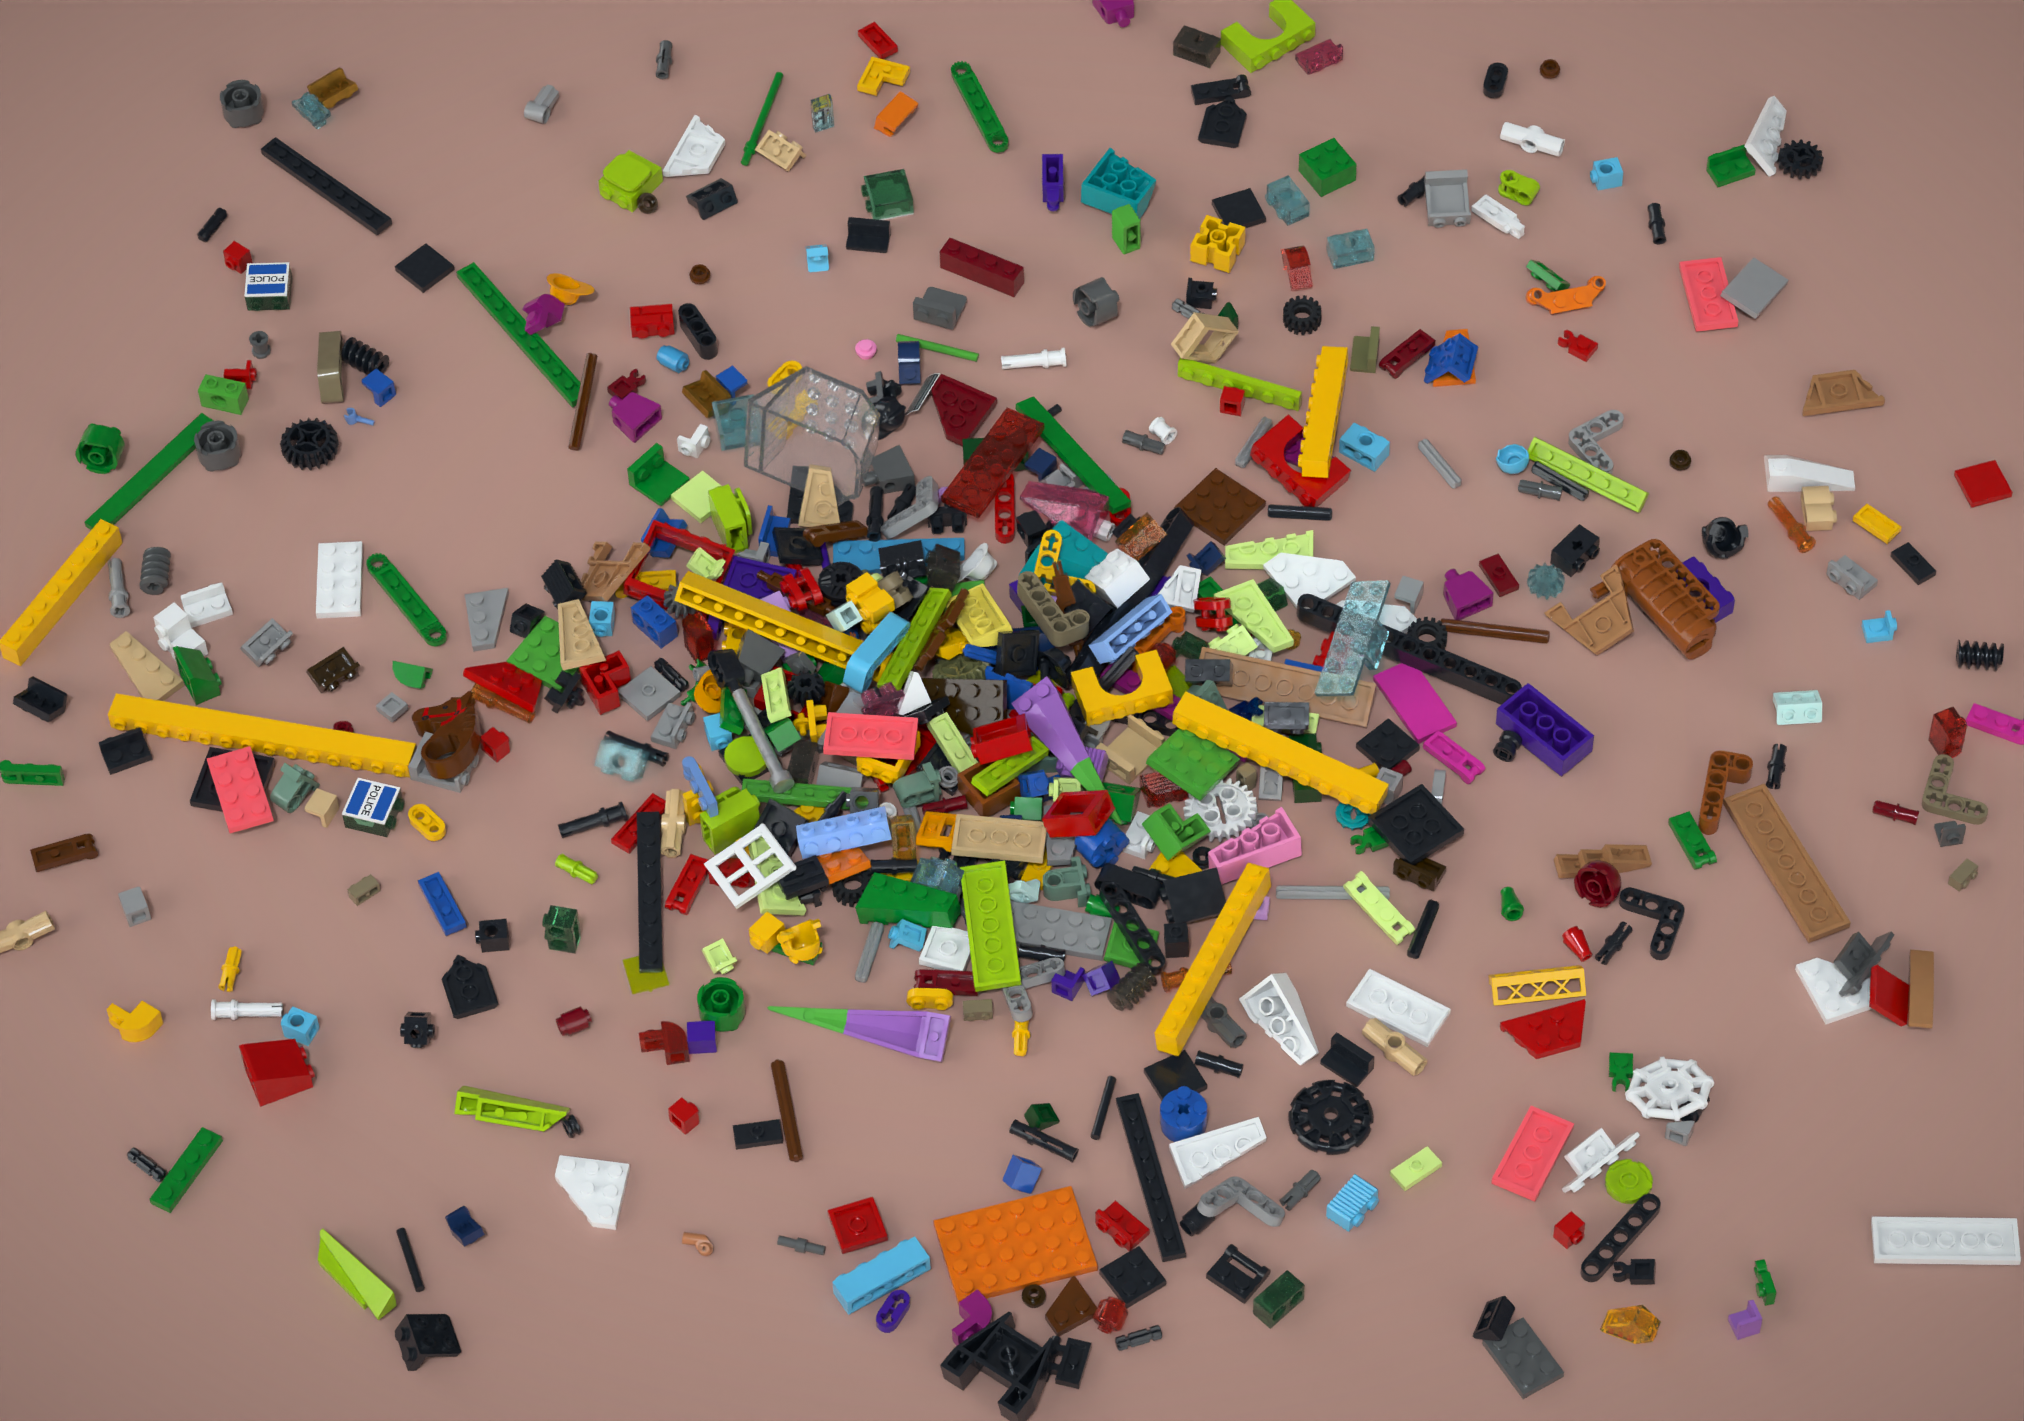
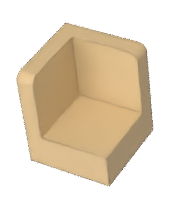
[305,788,339,828]

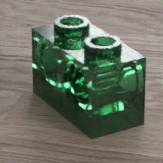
[542,905,581,954]
[1253,1270,1305,1329]

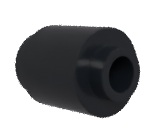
[1180,1202,1215,1236]

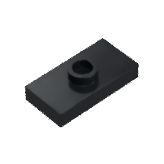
[1891,542,1936,585]
[733,1119,783,1150]

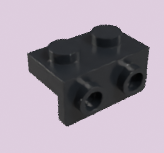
[13,676,67,722]

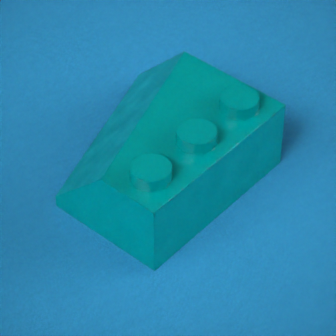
[1081,148,1156,219]
[1019,520,1108,586]

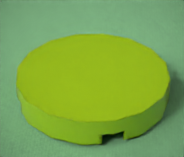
[724,736,767,777]
[1605,1159,1653,1204]

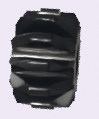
[787,670,825,708]

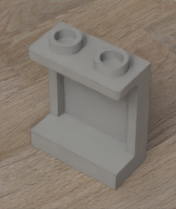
[1424,169,1471,228]
[408,732,479,793]

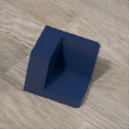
[1025,448,1057,482]

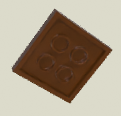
[1174,468,1266,546]

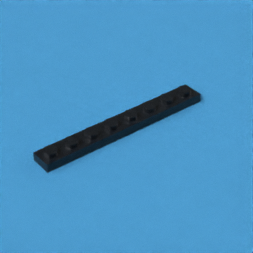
[261,137,392,235]
[637,811,663,974]
[1116,1093,1186,1262]

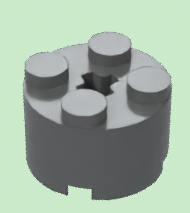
[220,80,264,128]
[1073,277,1120,327]
[194,421,241,472]

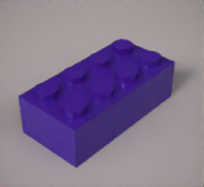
[1496,683,1594,777]

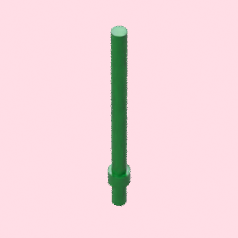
[741,72,783,166]

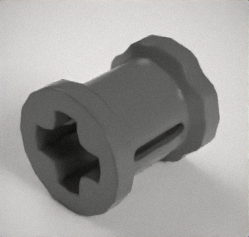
[249,331,271,359]

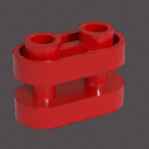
[779,567,823,612]
[1193,597,1233,631]

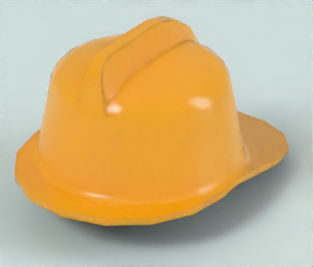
[547,273,595,305]
[694,670,732,714]

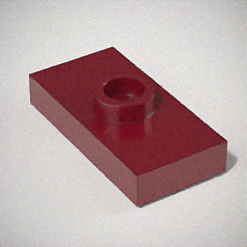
[1479,553,1519,597]

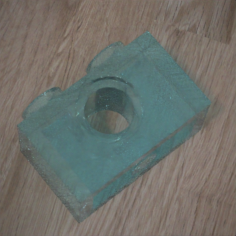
[1265,175,1310,226]
[1326,229,1375,269]
[594,739,650,782]
[910,856,965,894]

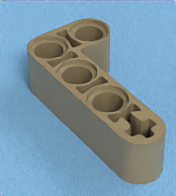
[317,331,344,404]
[1017,571,1090,647]

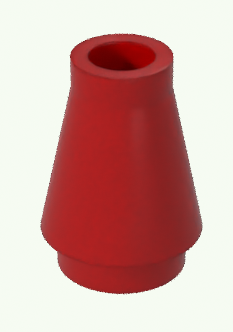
[1562,926,1593,962]

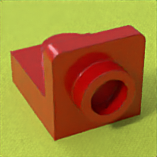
[223,360,257,389]

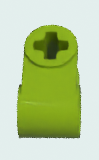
[1498,170,1540,206]

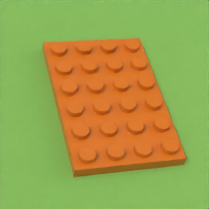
[933,1186,1098,1306]

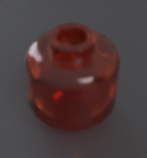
[1147,642,1176,673]
[1093,1296,1128,1334]

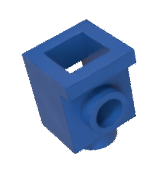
[1018,770,1049,797]

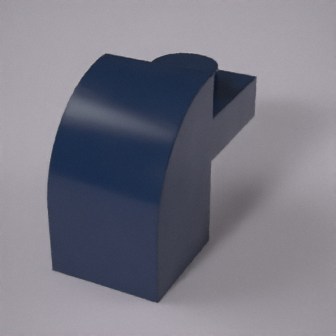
[898,341,921,384]

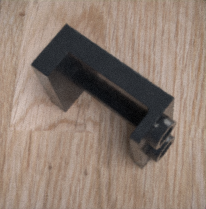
[1159,867,1226,923]

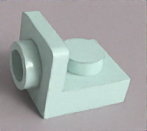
[1008,879,1040,903]

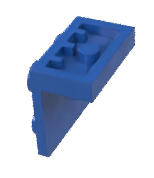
[1424,333,1478,384]

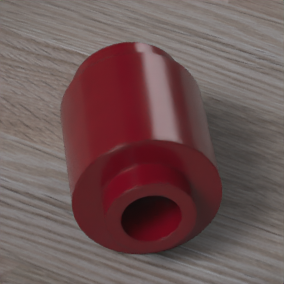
[555,1006,592,1036]

